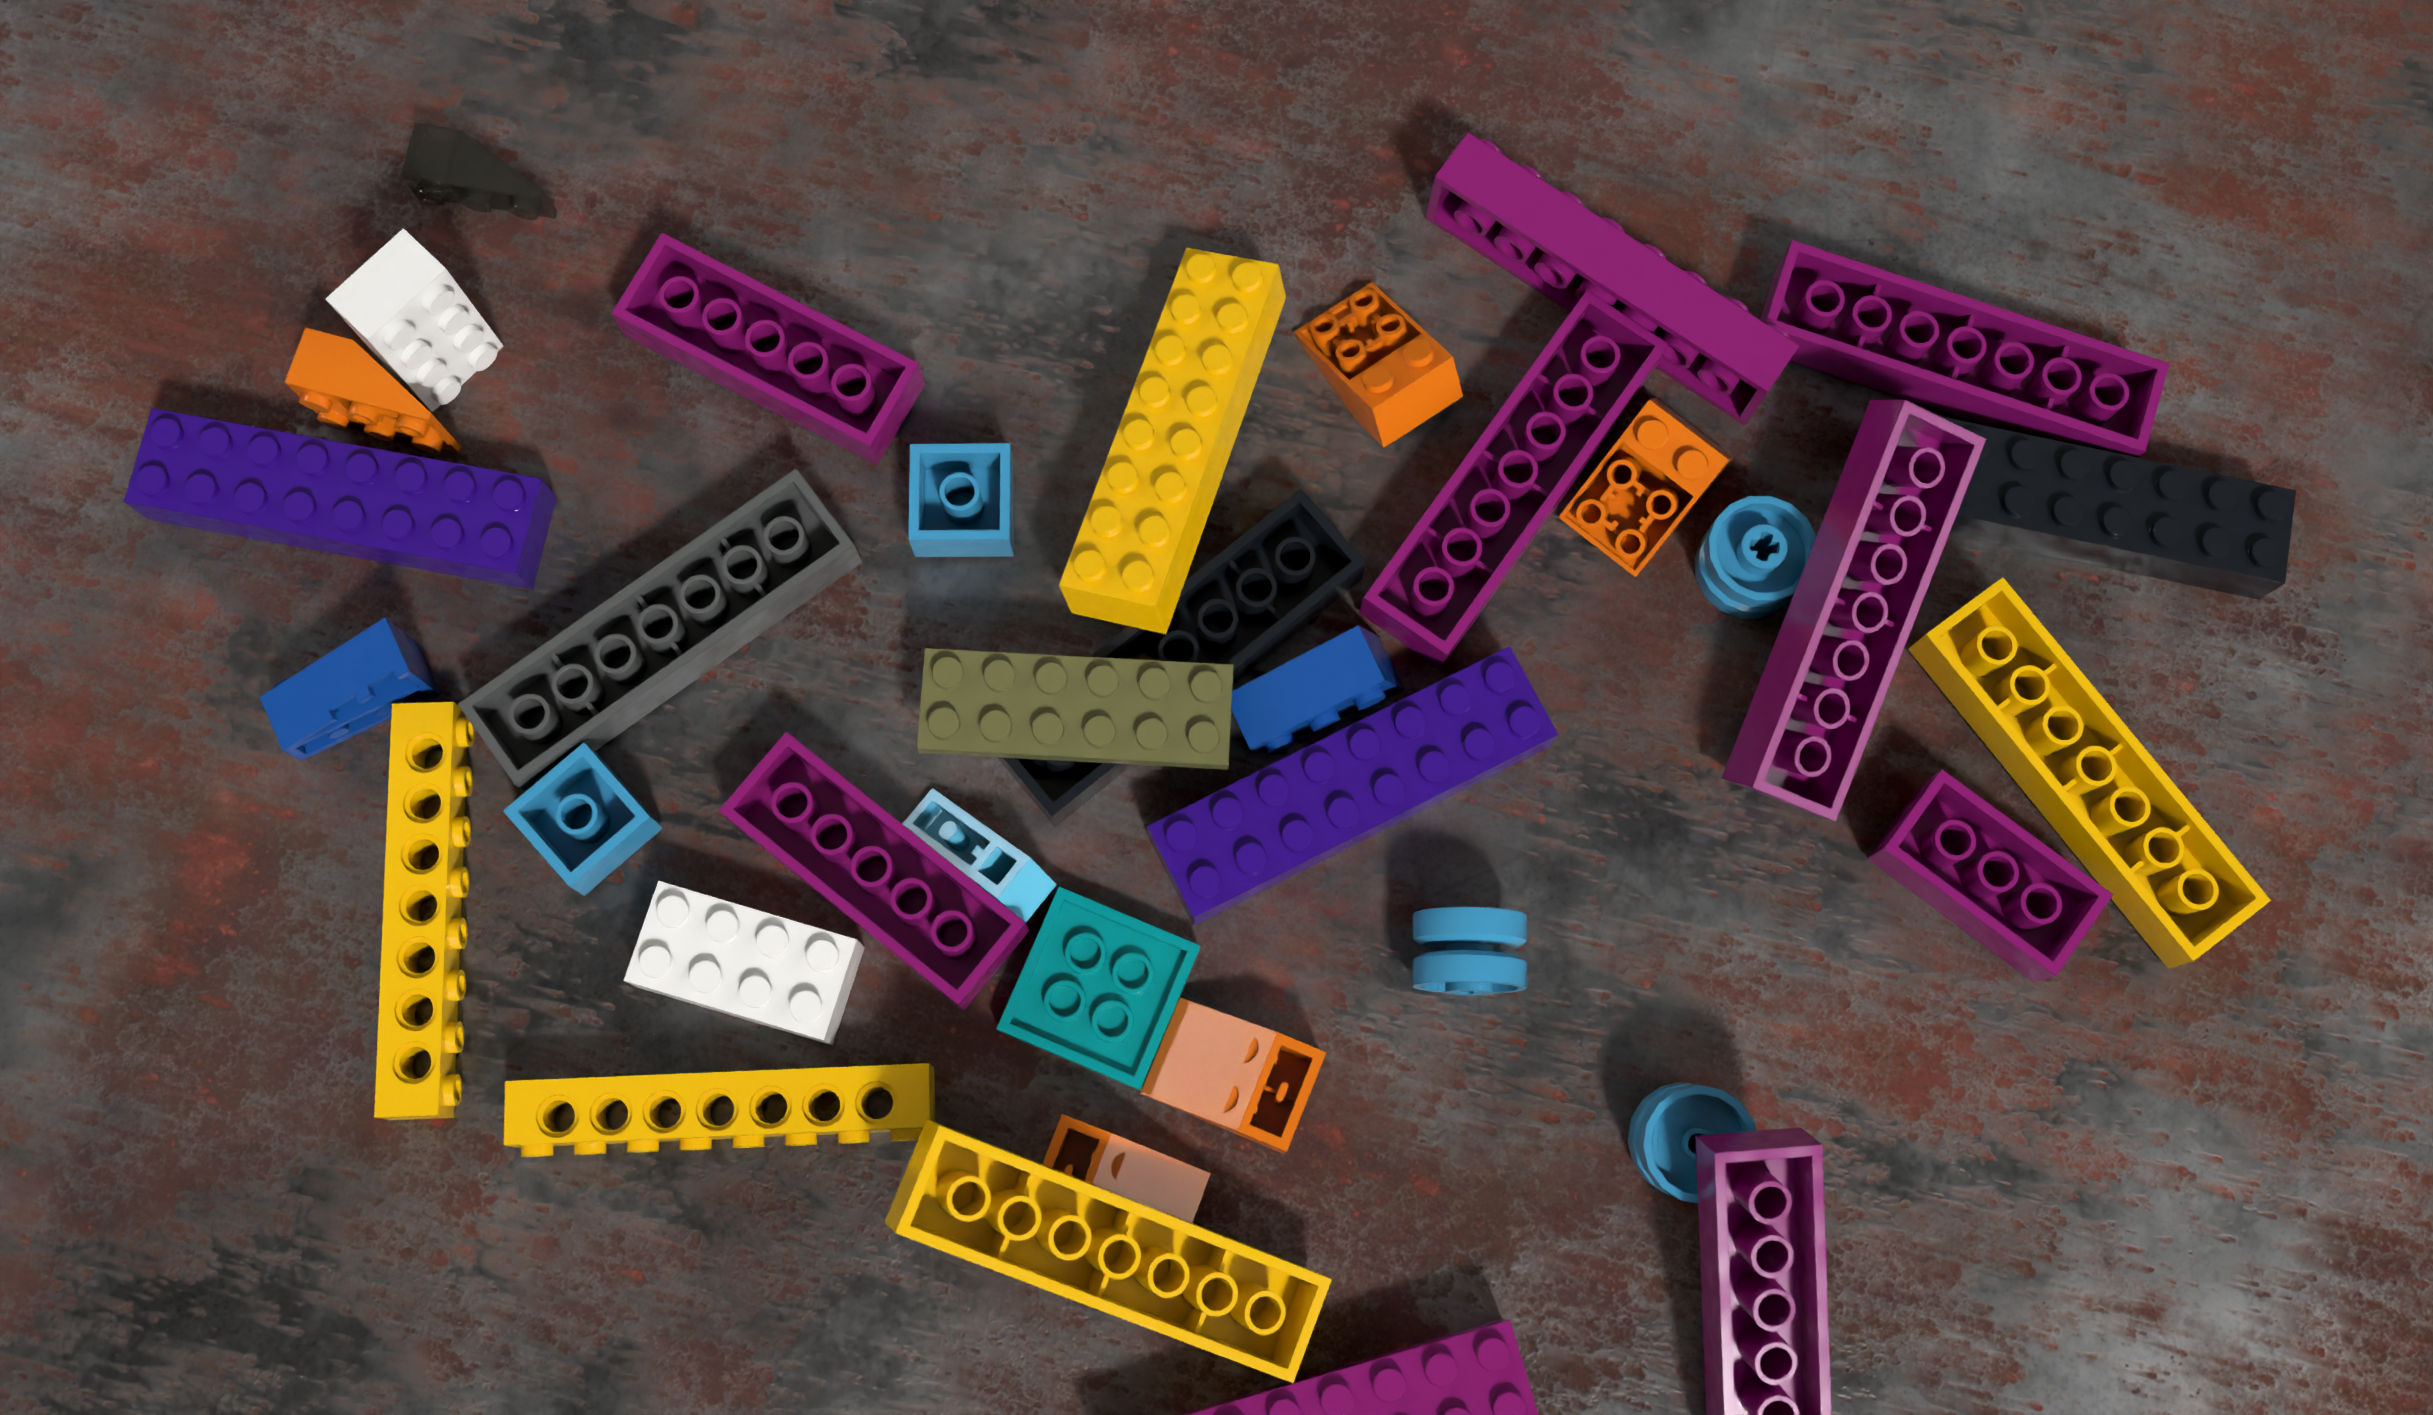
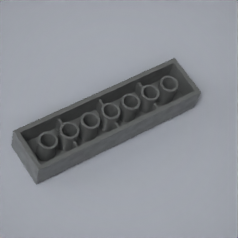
[458,469,862,792]

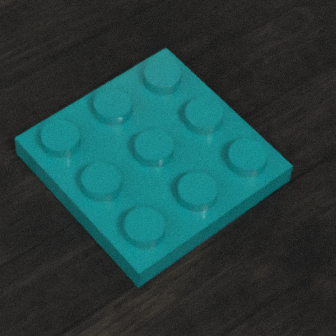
[997,887,1201,1091]

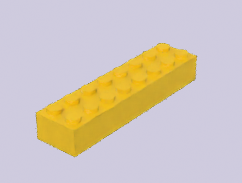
[1059,248,1286,634]
[1908,577,2271,969]
[884,1119,1332,1383]

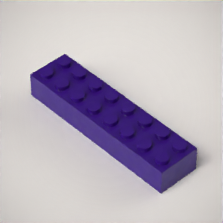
[123,408,557,590]
[1147,646,1558,926]

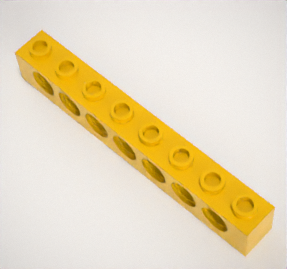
[374,702,475,1120]
[504,1063,935,1157]

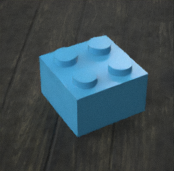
[908,443,1014,557]
[503,742,663,896]

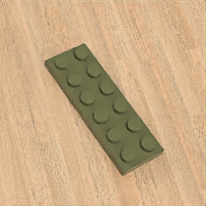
[917,648,1234,770]

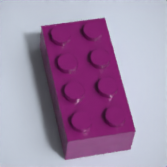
[1867,769,2113,983]

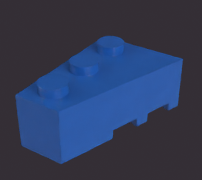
[259,617,441,761]
[1231,625,1405,755]

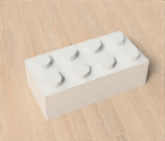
[326,228,504,412]
[624,881,865,1046]

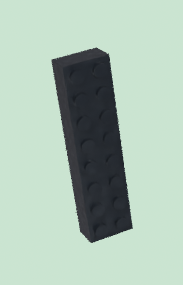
[1940,416,2296,600]
[997,489,1366,827]

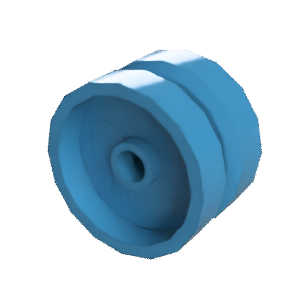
[1694,496,1817,619]
[1412,907,1527,996]
[1627,1082,1756,1203]

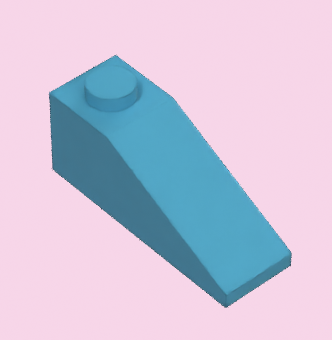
[903,788,1057,923]

